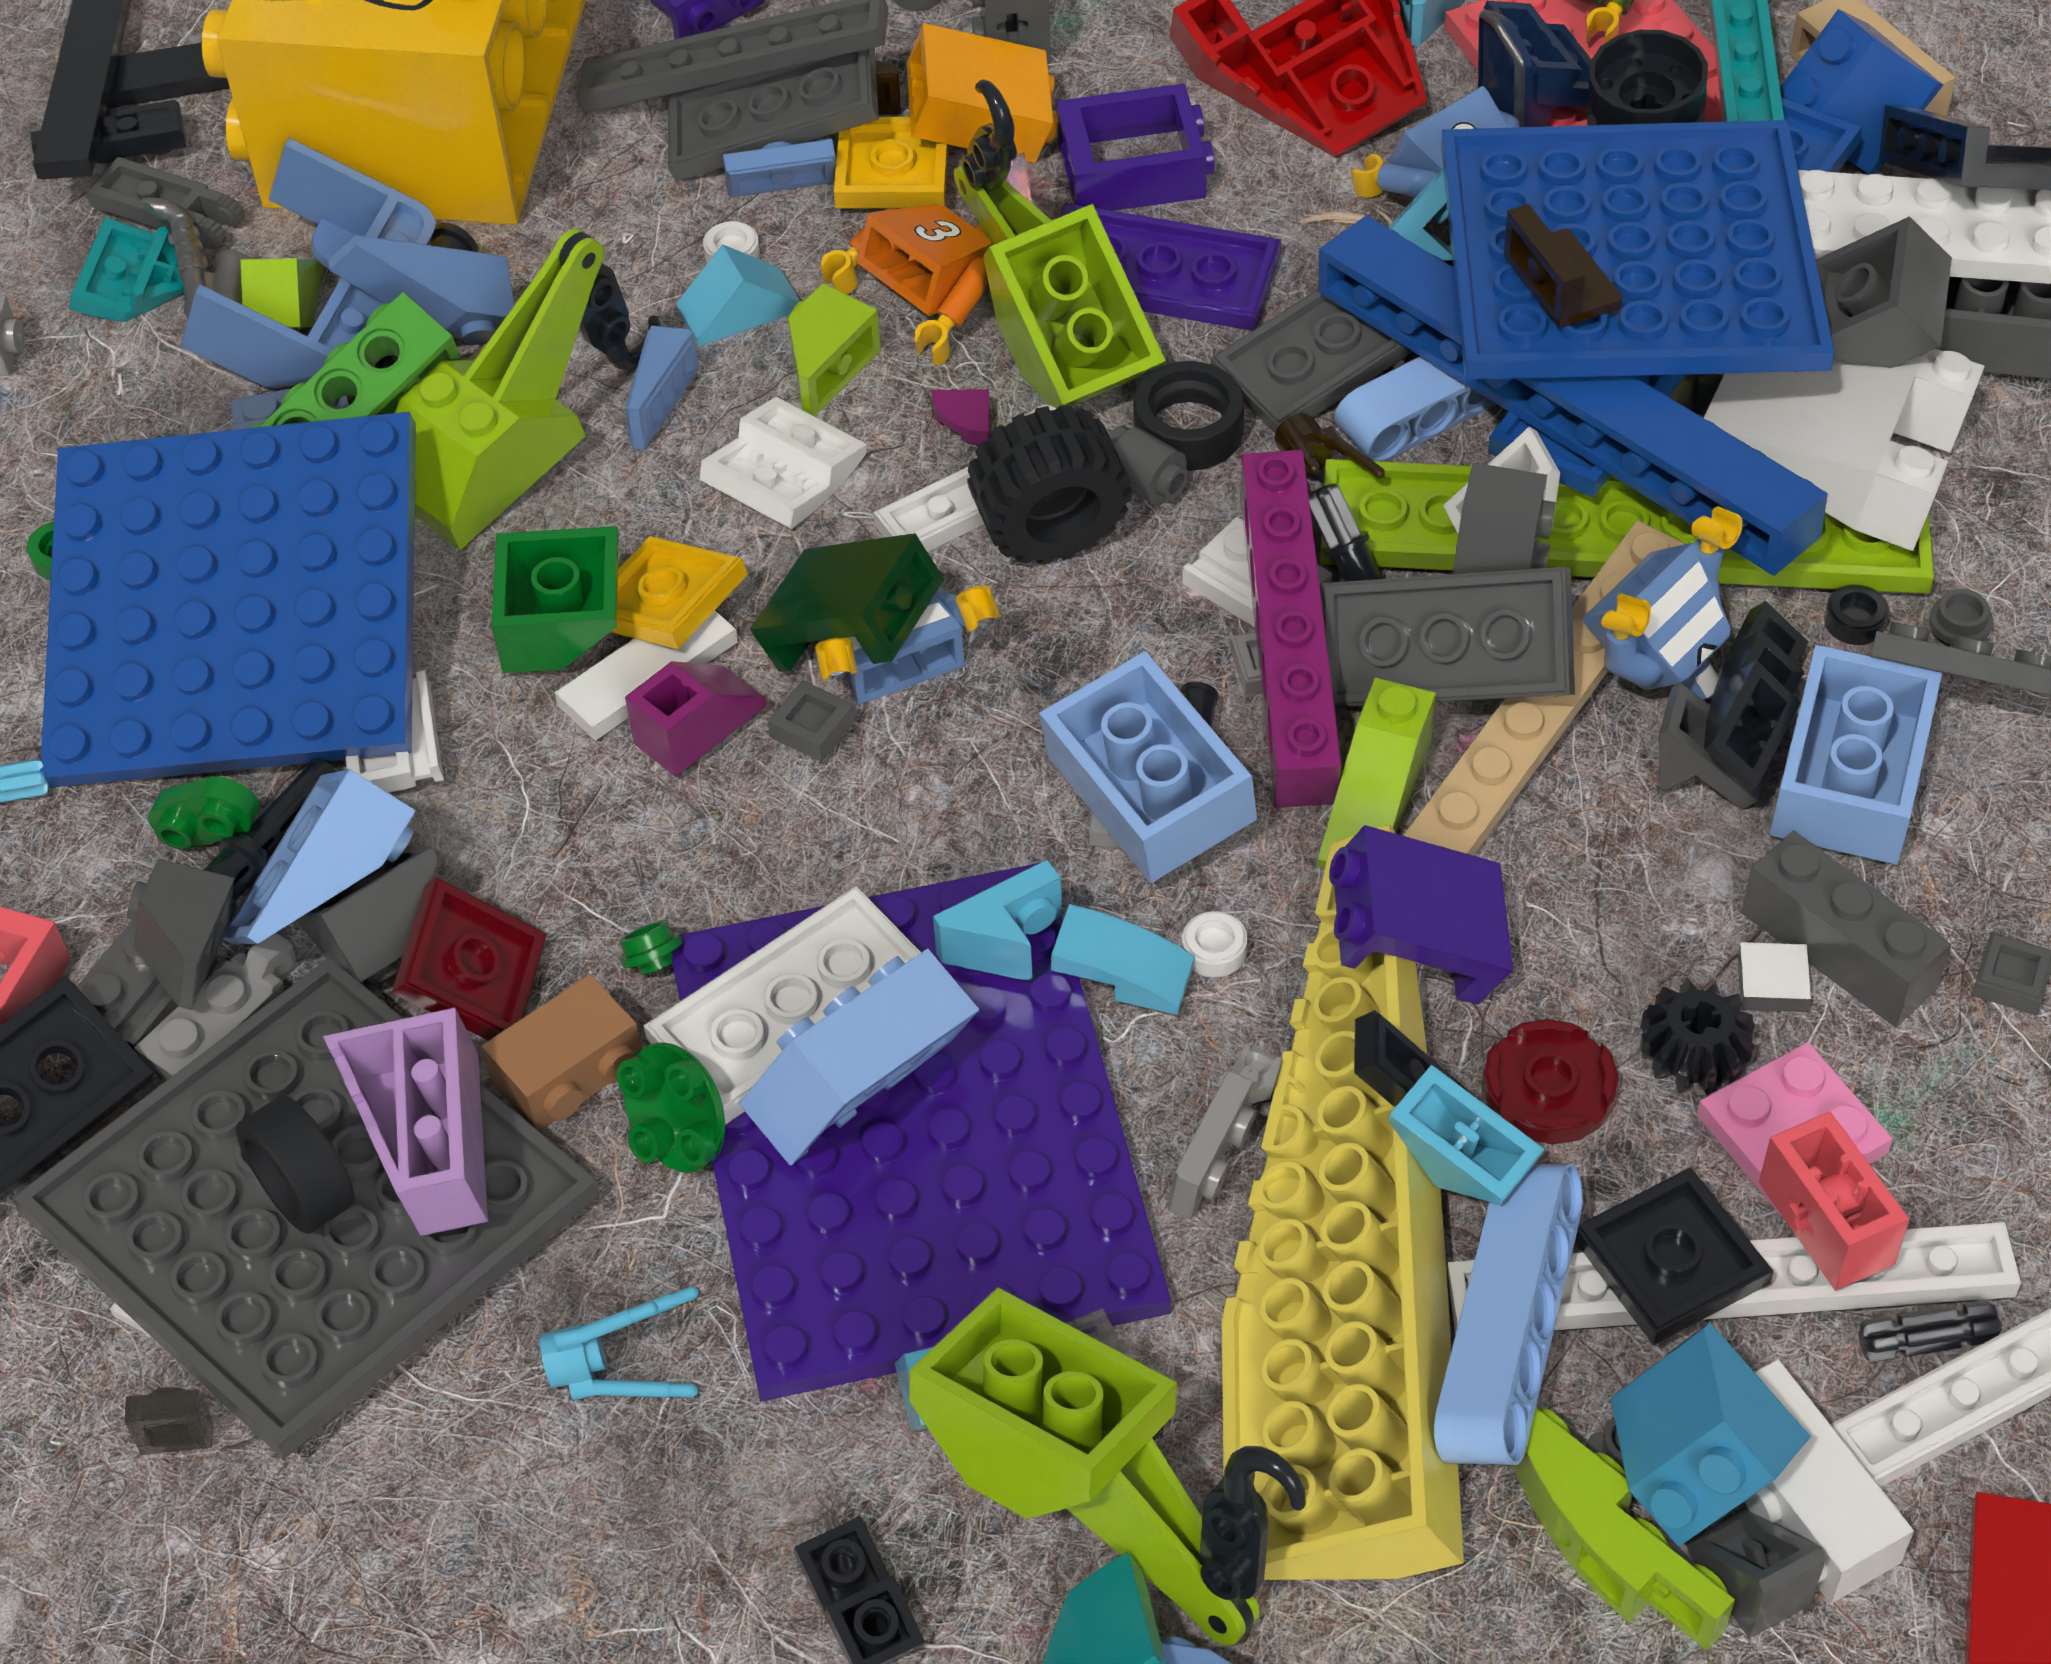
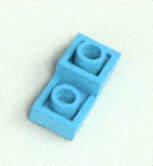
[1051,904,1195,1015]

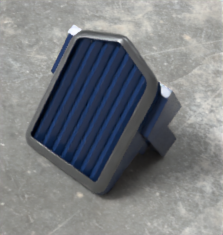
[1478,1,1592,127]

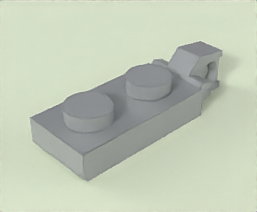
[134,933,299,1080]
[1168,1043,1282,1220]

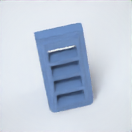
[625,326,698,450]

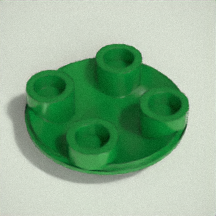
[617,1042,725,1173]

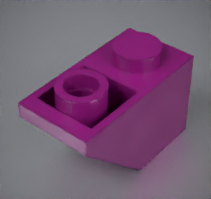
[625,661,766,777]

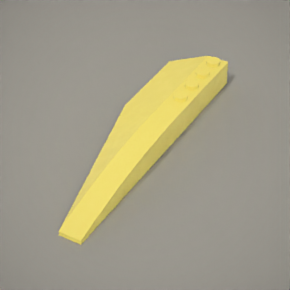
[1222,824,1464,1580]

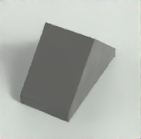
[1685,1509,1826,1639]

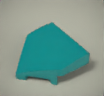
[69,217,184,322]
[1043,1552,1167,1664]

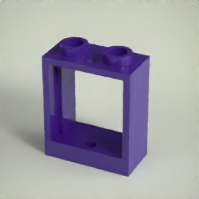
[1056,83,1215,211]

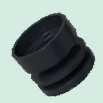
[1587,29,1708,125]

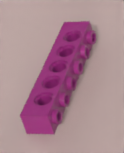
[1240,450,1341,808]

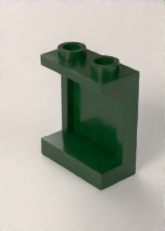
[750,533,945,672]

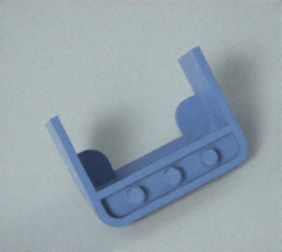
[181,138,435,388]

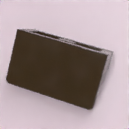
[1504,204,1623,328]

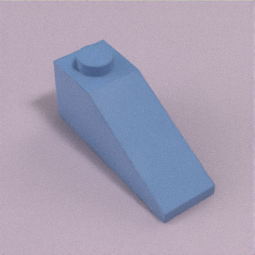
[328,235,514,345]

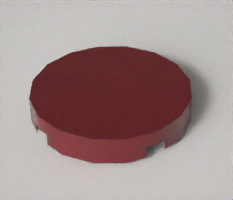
[1482,1019,1619,1145]

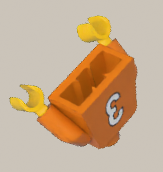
[821,204,993,365]

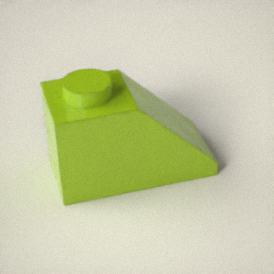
[240,258,323,331]
[788,283,881,417]

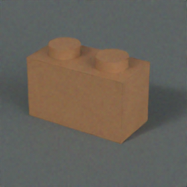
[481,974,642,1131]

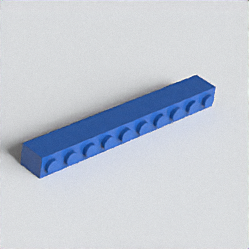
[1318,215,1828,576]

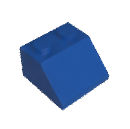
[1780,9,1944,174]

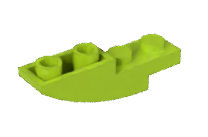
[1513,1407,1735,1651]

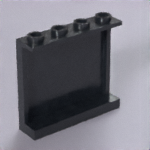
[1879,105,2051,190]

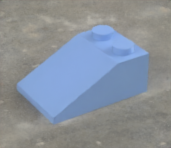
[223,769,416,944]

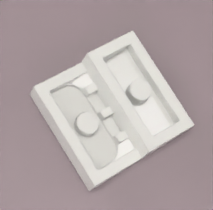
[699,397,867,529]

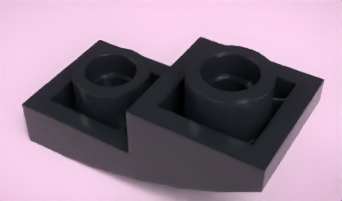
[794,1516,925,1664]

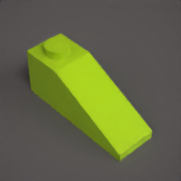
[1317,677,1436,869]

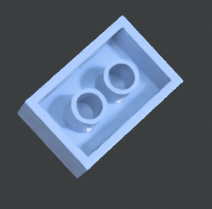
[1769,645,1942,865]
[1039,651,1257,884]

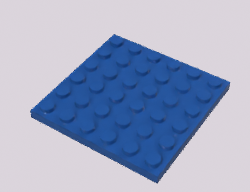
[1441,120,1835,380]
[40,412,416,788]

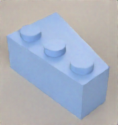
[739,948,979,1166]

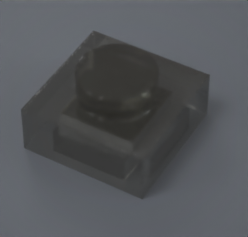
[125,1387,213,1455]

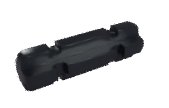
[1858,1300,2001,1362]

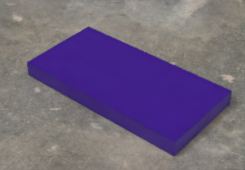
[1060,203,1281,331]

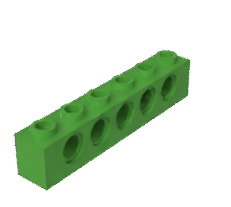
[250,292,462,428]

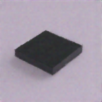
[1575,1167,1773,1346]

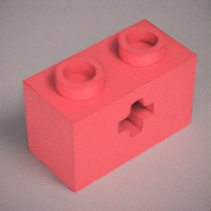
[1759,1111,1910,1291]

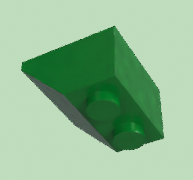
[492,526,619,673]

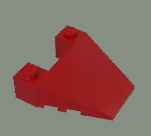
[1169,0,1427,158]

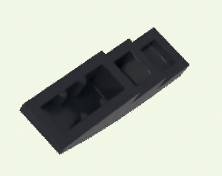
[1704,601,1809,791]

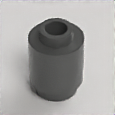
[1109,426,1188,505]

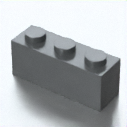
[1741,830,1951,1028]

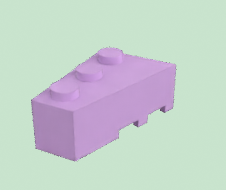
[323,1008,488,1236]

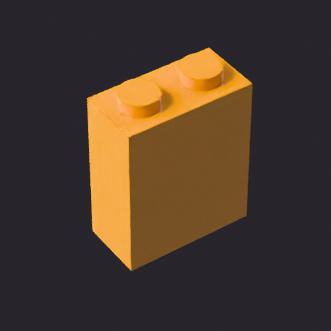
[906,23,1058,163]

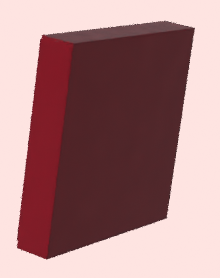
[392,877,547,1041]

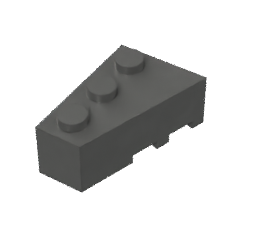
[1453,463,1556,574]

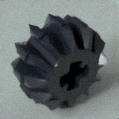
[1639,977,1755,1095]

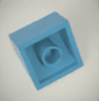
[1610,1322,1811,1547]

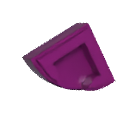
[932,389,990,445]

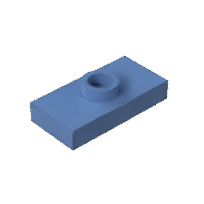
[723,139,836,197]

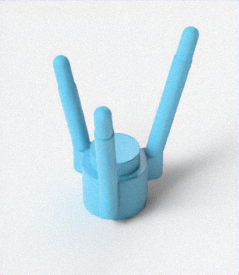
[539,1286,699,1401]

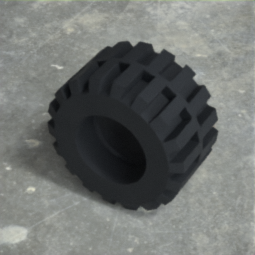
[967,405,1132,564]

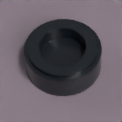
[1824,585,1889,645]

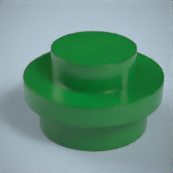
[619,920,683,975]

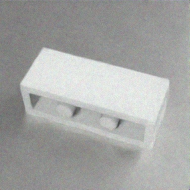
[1745,1359,1914,1604]

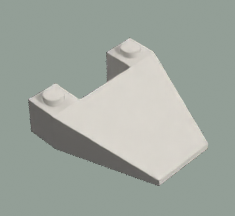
[1704,349,1985,551]

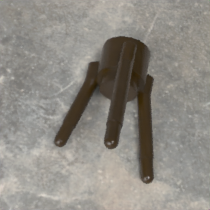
[1274,413,1385,554]

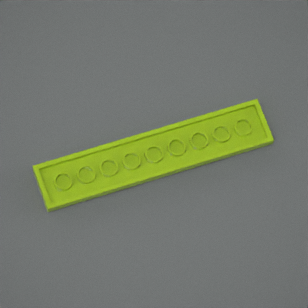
[1320,459,1934,594]

